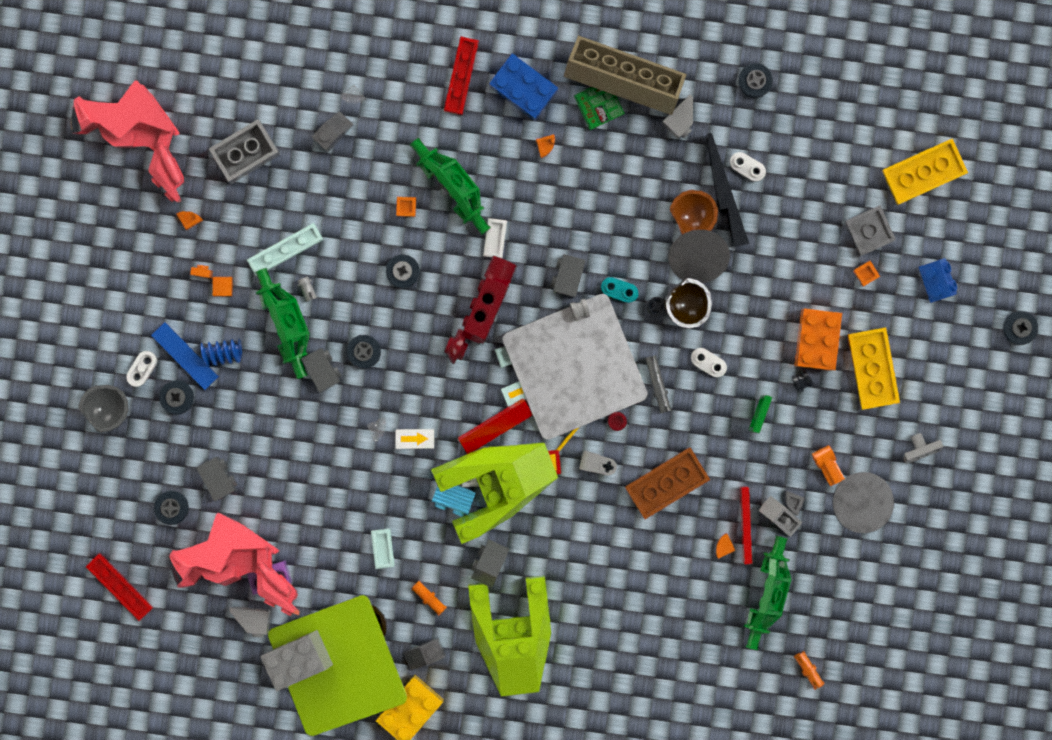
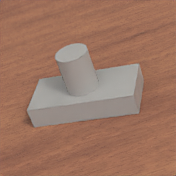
[903,433,944,464]

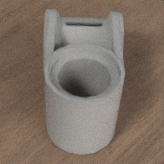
[579,450,617,476]

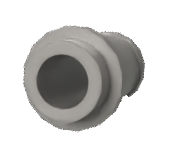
[297,276,317,302]

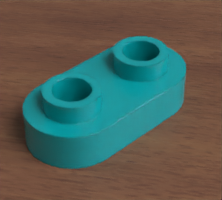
[601,277,639,303]

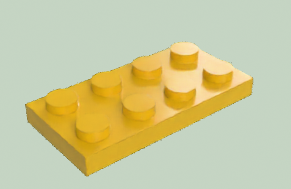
[882,138,968,205]
[847,327,900,410]

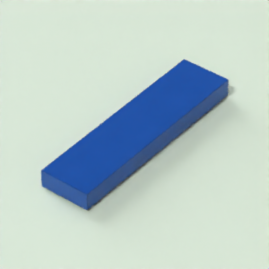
[151,322,219,390]

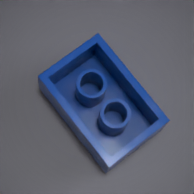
[489,53,558,121]

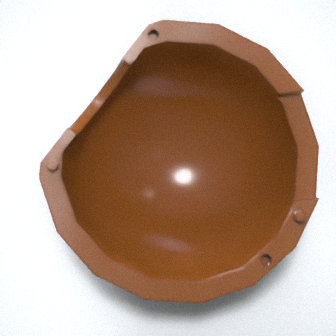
[670,189,718,234]

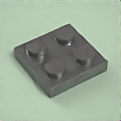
[845,206,896,256]

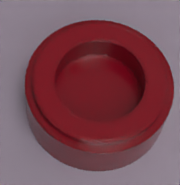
[608,412,627,431]

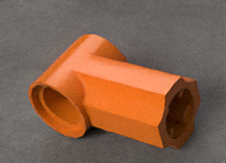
[811,445,845,486]

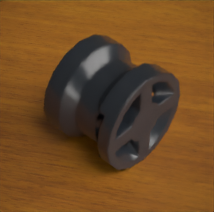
[647,297,665,316]
[791,369,814,393]

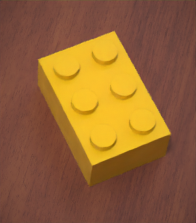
[376,675,444,740]

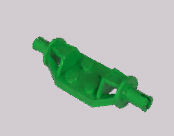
[410,138,491,235]
[255,268,310,379]
[744,535,792,650]

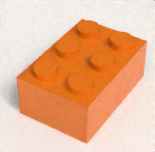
[794,308,842,371]

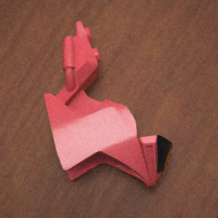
[71,81,185,203]
[169,513,300,616]

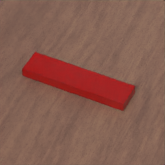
[444,36,479,116]
[458,398,533,454]
[740,486,752,564]
[86,553,154,621]

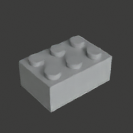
[209,119,281,184]
[260,630,333,692]

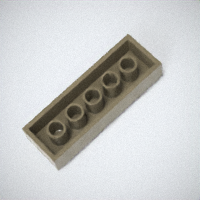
[563,35,687,115]

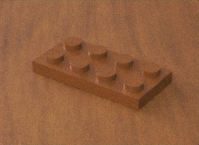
[625,447,710,519]

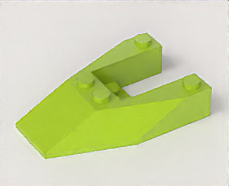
[431,443,558,544]
[468,575,551,697]

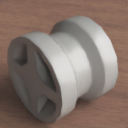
[570,299,590,321]

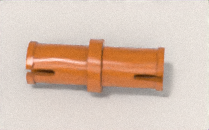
[411,580,447,616]
[794,651,824,690]

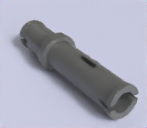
[645,355,672,414]

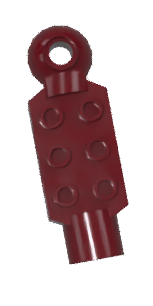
[444,255,517,365]

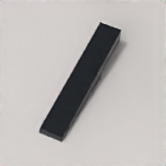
[706,133,749,247]

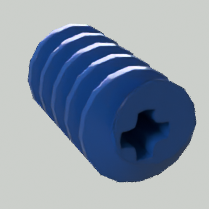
[201,338,242,367]

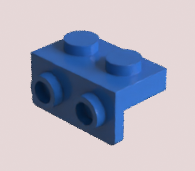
[919,258,958,303]

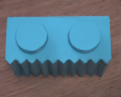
[432,485,476,517]

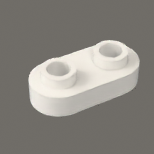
[729,152,766,182]
[691,348,727,377]
[127,351,157,387]

